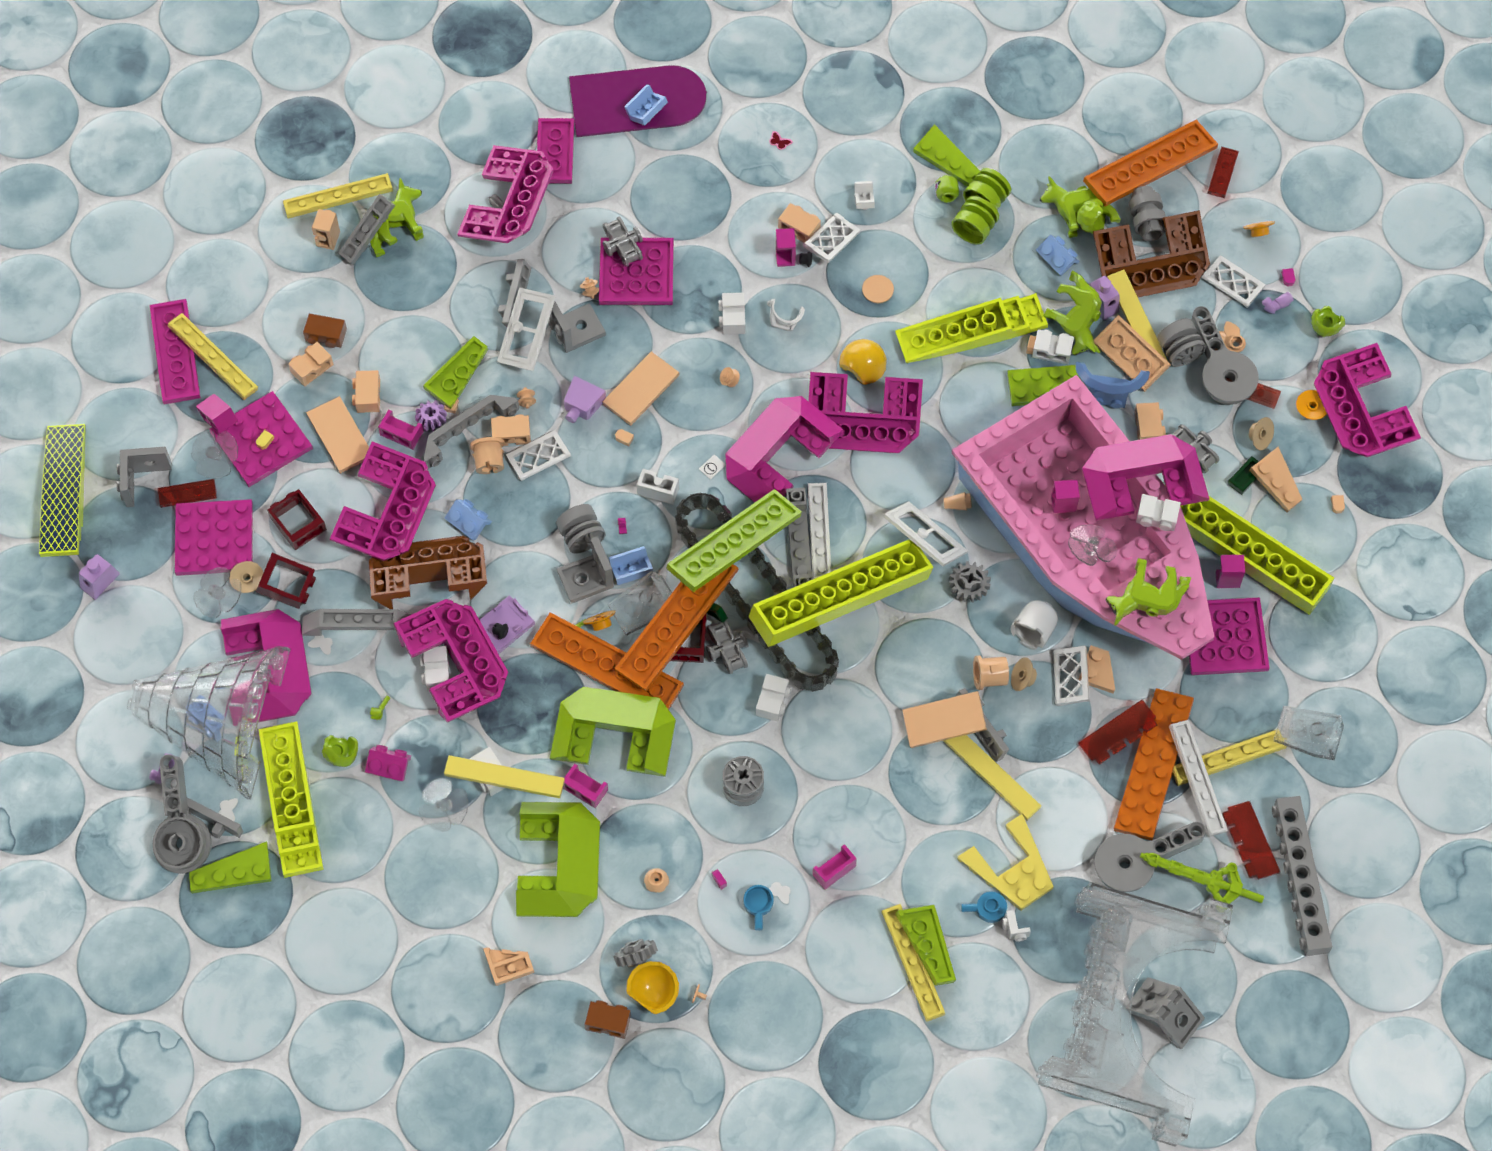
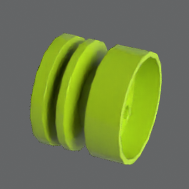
[963,168,1012,210]
[951,196,1000,245]

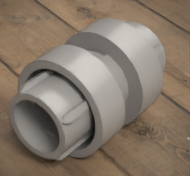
[1129,186,1166,241]

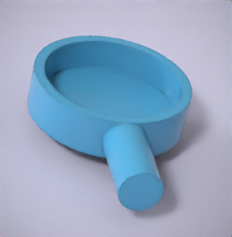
[744,885,774,931]
[961,892,1007,923]

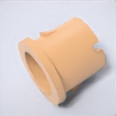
[470,437,504,474]
[973,655,1009,690]

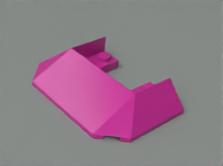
[457,145,554,243]
[1314,343,1421,458]
[808,372,923,453]
[725,396,844,503]
[1082,434,1210,521]
[330,441,436,561]
[394,599,508,723]
[221,609,312,726]

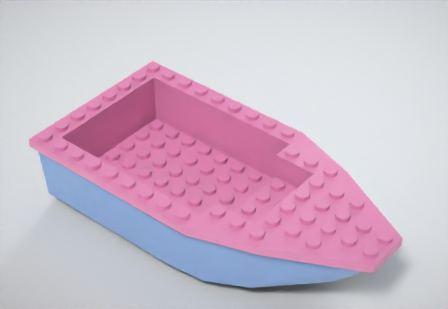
[952,375,1214,660]

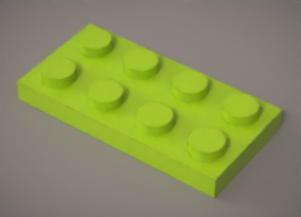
[1007,365,1082,406]

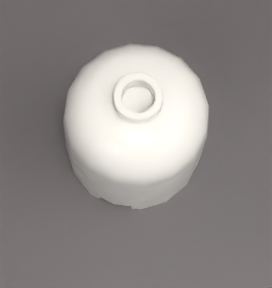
[1010,600,1058,650]

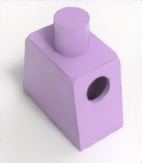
[1089,276,1120,320]
[564,376,606,423]
[79,554,120,600]

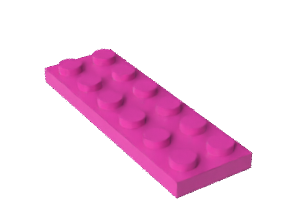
[150,299,201,404]

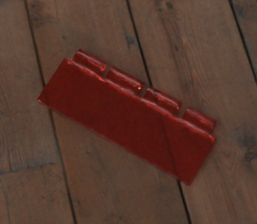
[1078,699,1157,765]
[1222,801,1280,880]

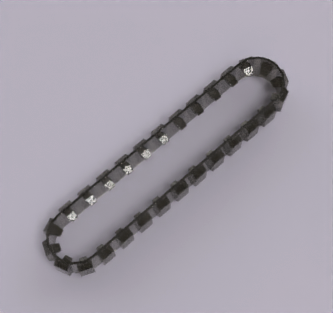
[675,492,839,692]

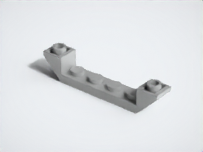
[424,395,519,469]
[786,488,813,587]
[302,609,411,636]

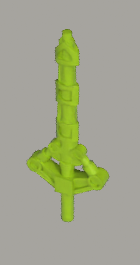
[1140,853,1264,911]

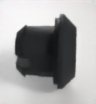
[799,251,812,267]
[492,623,509,640]

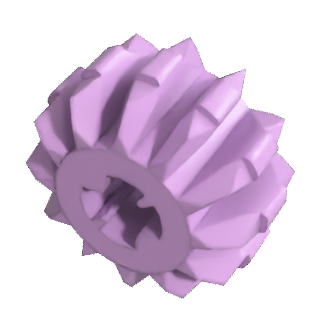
[415,400,447,432]

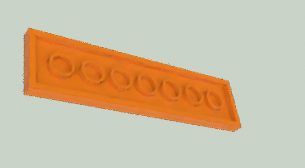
[1083,119,1218,206]
[615,564,739,692]
[530,612,684,710]
[1114,688,1194,841]

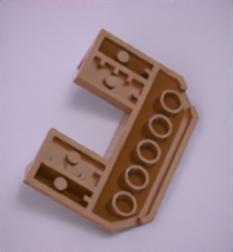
[1093,210,1210,297]
[369,536,487,609]

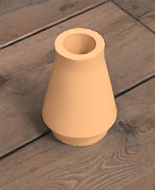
[944,492,972,511]

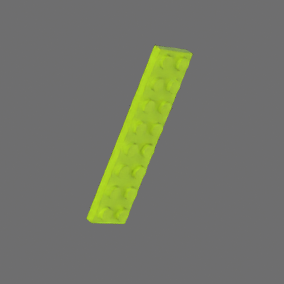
[666,489,802,592]

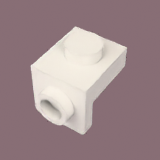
[854,181,875,210]
[1002,910,1031,942]

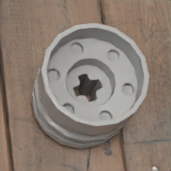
[1157,318,1206,367]
[556,504,606,554]
[723,756,764,806]

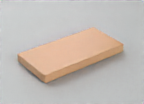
[1094,315,1171,392]
[602,351,679,426]
[306,396,369,474]
[902,691,987,748]

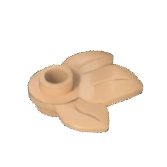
[1210,321,1246,353]

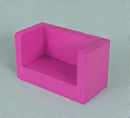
[776,228,796,267]
[196,394,238,434]
[378,410,424,450]
[1051,480,1080,513]
[1215,555,1245,588]
[563,763,608,808]
[813,844,857,890]

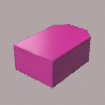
[1281,268,1295,286]
[712,869,727,890]

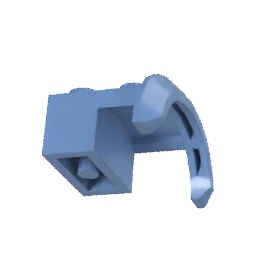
[1076,362,1150,409]

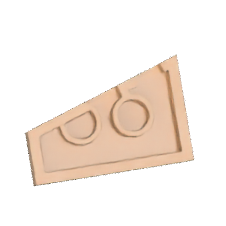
[1249,447,1302,512]

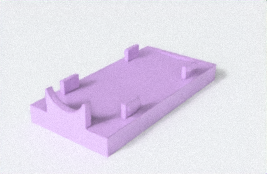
[480,595,535,654]

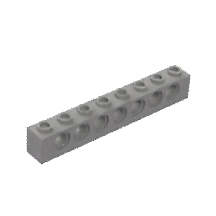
[1272,796,1332,956]

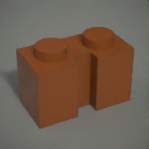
[303,313,347,348]
[585,1000,631,1039]

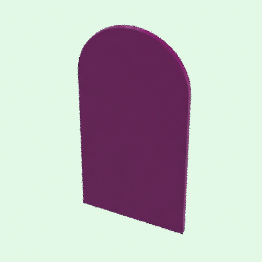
[569,65,707,137]

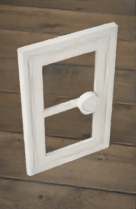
[497,288,556,371]
[883,501,968,567]

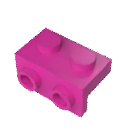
[365,745,411,782]

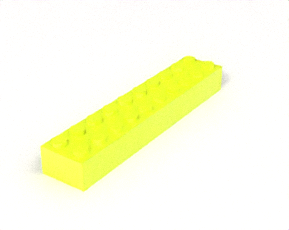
[1180,496,1334,615]
[748,539,934,647]

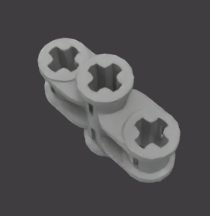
[603,216,643,267]
[1172,424,1219,473]
[706,621,749,674]

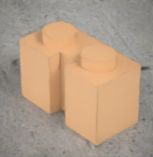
[778,203,821,243]
[312,209,340,250]
[288,342,334,387]
[352,370,380,413]
[1134,402,1166,440]
[491,414,531,446]

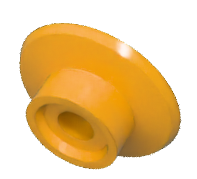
[1243,221,1275,237]
[1296,390,1327,420]
[583,610,615,631]

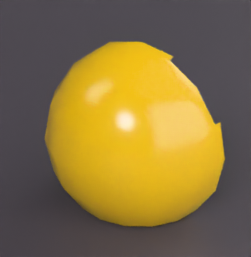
[839,339,887,385]
[626,961,679,1014]

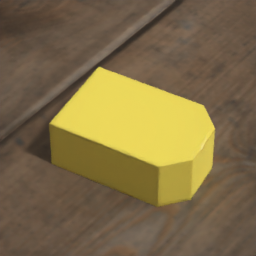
[256,430,274,450]

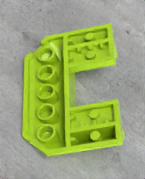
[550,686,676,777]
[516,802,600,917]

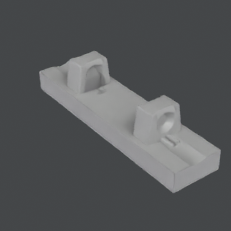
[338,194,395,264]
[498,259,532,327]
[955,688,1009,762]
[172,797,244,839]

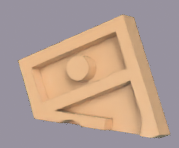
[1078,645,1115,694]
[483,947,534,986]

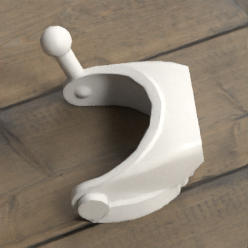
[767,298,805,331]

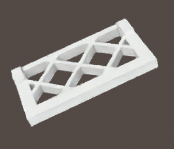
[803,213,861,263]
[1202,255,1266,308]
[506,430,571,481]
[1053,646,1089,706]

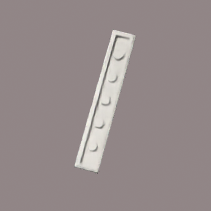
[808,483,831,579]
[1169,720,1228,837]

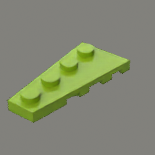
[913,124,980,186]
[423,336,488,409]
[895,905,956,986]

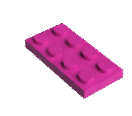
[537,118,574,184]

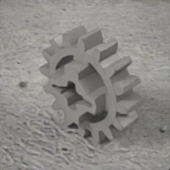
[949,561,991,603]
[613,939,658,968]

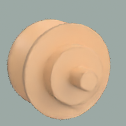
[580,277,599,299]
[720,367,740,387]
[516,387,536,409]

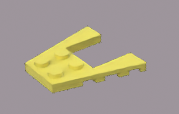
[957,814,1054,911]

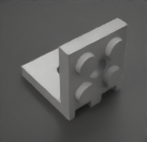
[548,302,606,353]
[117,446,172,507]
[557,536,614,604]
[1125,977,1205,1049]

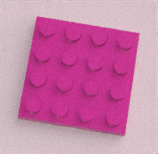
[599,238,674,305]
[209,391,313,487]
[175,499,253,576]
[1189,597,1270,675]

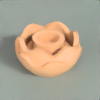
[644,868,669,893]

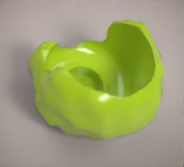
[1077,198,1103,234]
[1311,306,1345,337]
[322,735,358,767]

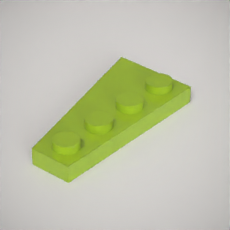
[189,841,272,894]

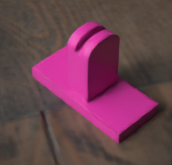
[618,518,627,534]

